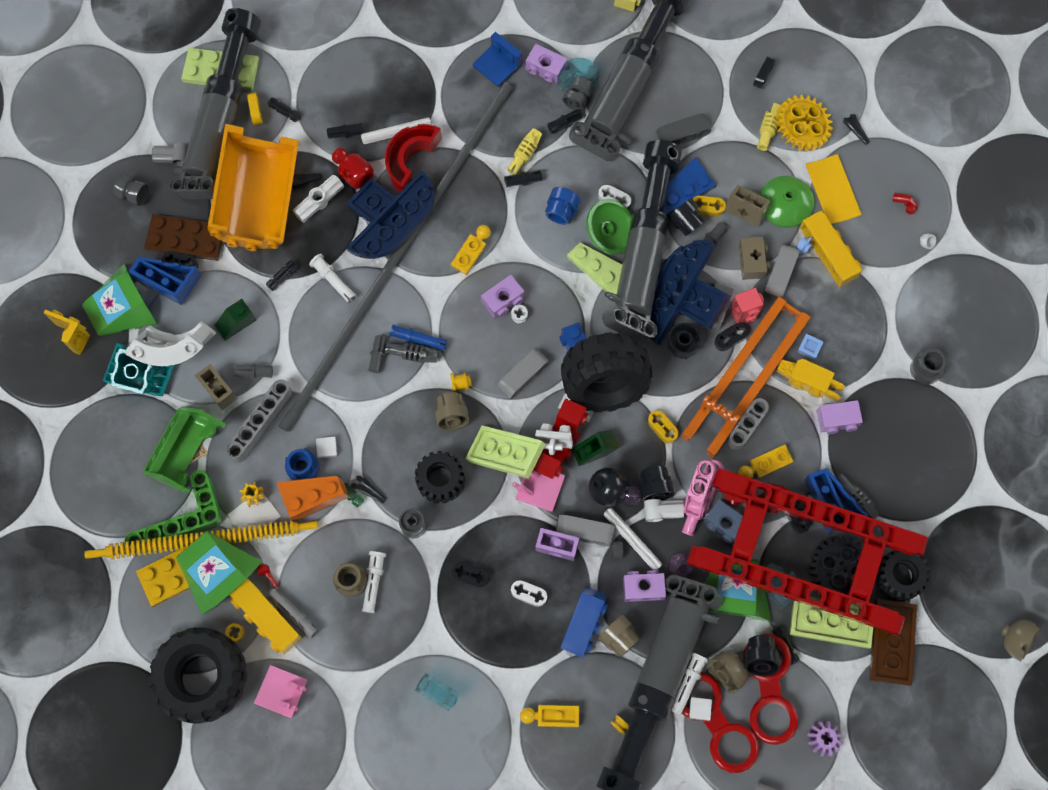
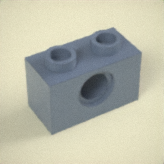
[703,499,742,544]

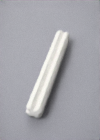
[361,118,432,144]
[604,508,662,570]

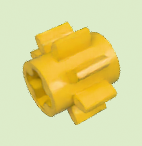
[240,482,264,507]

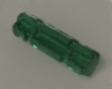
[338,476,364,508]

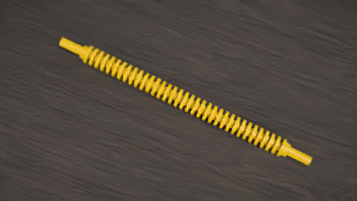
[85,520,318,560]

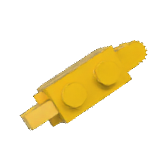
[776,359,845,401]

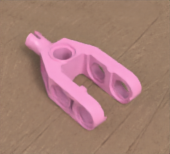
[681,460,724,536]

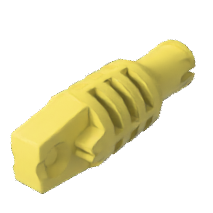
[757,103,780,151]
[507,128,542,175]

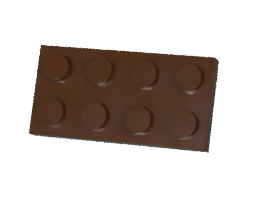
[144,214,222,261]
[869,599,917,686]

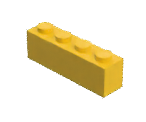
[799,210,862,288]
[229,578,302,655]

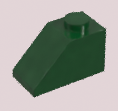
[214,298,256,341]
[572,430,620,466]

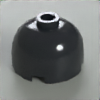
[588,467,628,507]

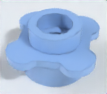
[796,237,813,256]

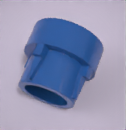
[545,187,581,225]
[285,448,320,481]

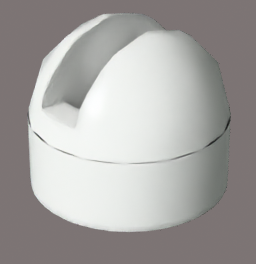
[920,234,936,249]

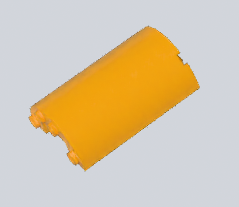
[208,124,299,251]

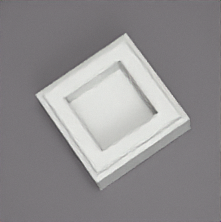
[316,436,338,459]
[689,697,712,721]

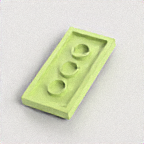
[181,48,259,91]
[465,426,545,479]
[789,597,873,649]

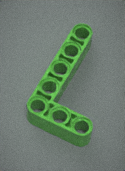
[124,470,223,553]

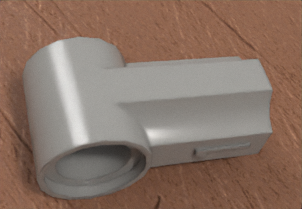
[152,143,188,167]

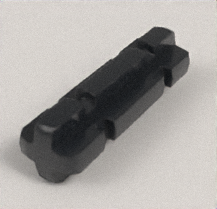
[268,97,300,122]
[266,260,298,291]
[772,626,799,665]

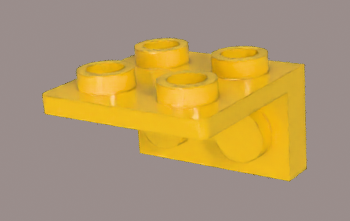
[44,310,91,355]

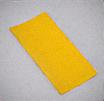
[805,154,861,224]

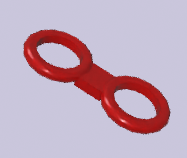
[743,633,798,745]
[678,672,759,773]

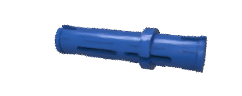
[390,324,447,351]

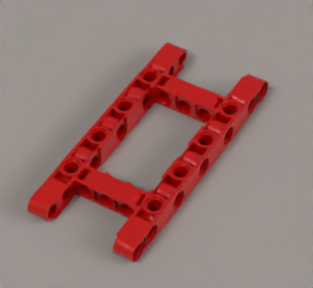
[687,468,928,635]

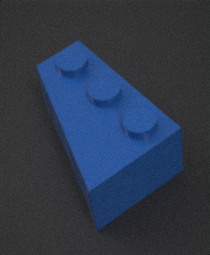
[129,257,201,305]
[805,468,869,534]
[561,586,608,658]

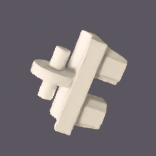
[535,423,573,455]

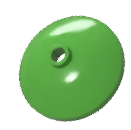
[760,176,815,228]
[586,199,632,254]

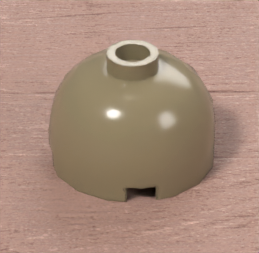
[1001,620,1041,662]
[708,651,748,694]

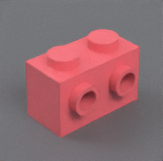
[730,288,764,324]

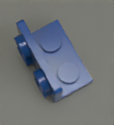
[473,31,522,87]

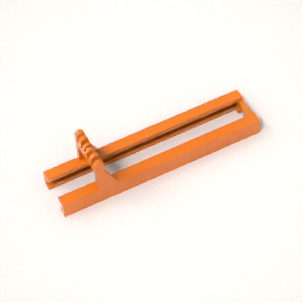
[681,297,811,459]

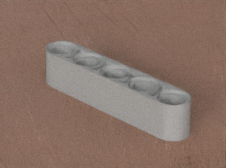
[226,379,292,463]

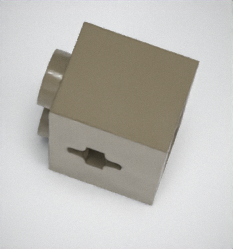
[725,185,771,227]
[738,237,770,280]
[195,364,238,410]

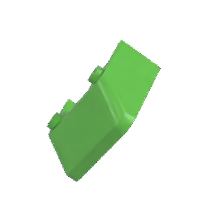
[143,407,226,493]

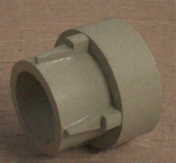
[435,392,469,431]
[333,562,368,598]
[598,615,640,657]

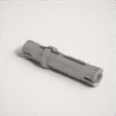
[268,589,320,639]

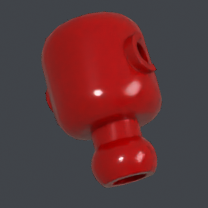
[331,147,374,189]

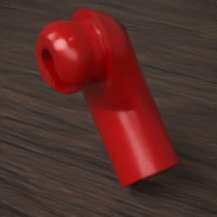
[893,193,918,215]

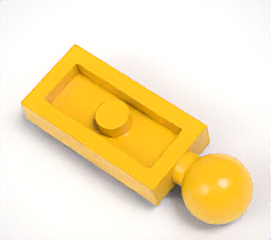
[451,225,491,276]
[738,444,793,479]
[520,705,579,727]

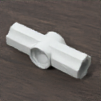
[292,175,344,223]

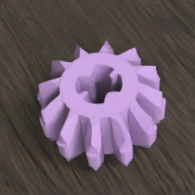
[807,721,843,757]

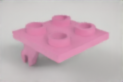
[512,470,565,512]
[254,665,308,719]

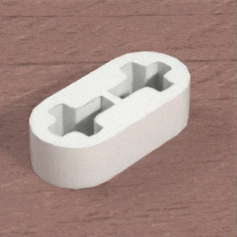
[598,185,631,209]
[511,580,547,607]

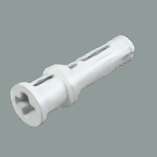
[309,254,357,303]
[362,551,387,613]
[670,653,709,715]

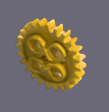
[775,94,833,152]

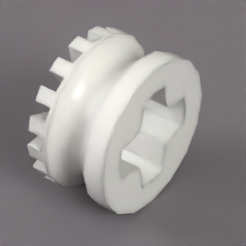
[511,305,528,324]

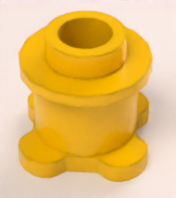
[450,372,472,393]

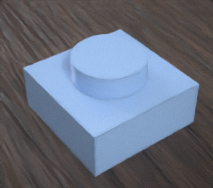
[797,334,823,360]

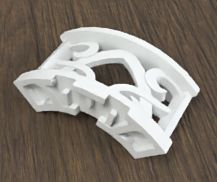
[125,321,217,366]

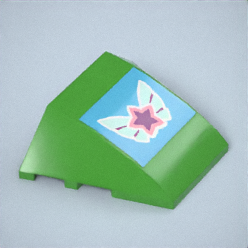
[82,263,158,336]
[176,531,262,615]
[705,559,772,622]

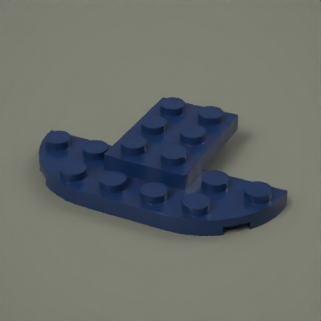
[346,170,434,259]
[650,240,730,345]

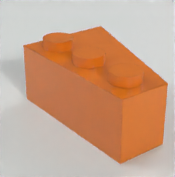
[276,476,350,521]

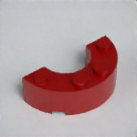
[385,124,442,193]
[533,398,589,479]

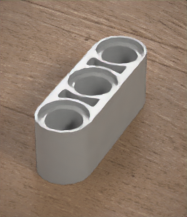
[764,244,800,298]
[497,348,550,399]
[728,398,769,450]
[556,515,615,547]

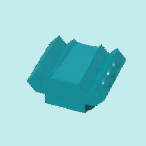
[103,343,174,397]

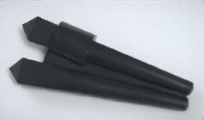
[843,114,870,145]
[292,173,322,188]
[351,476,386,504]

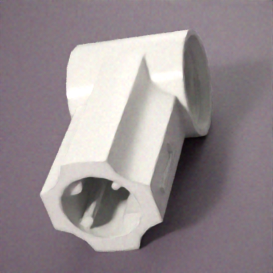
[644,499,684,522]

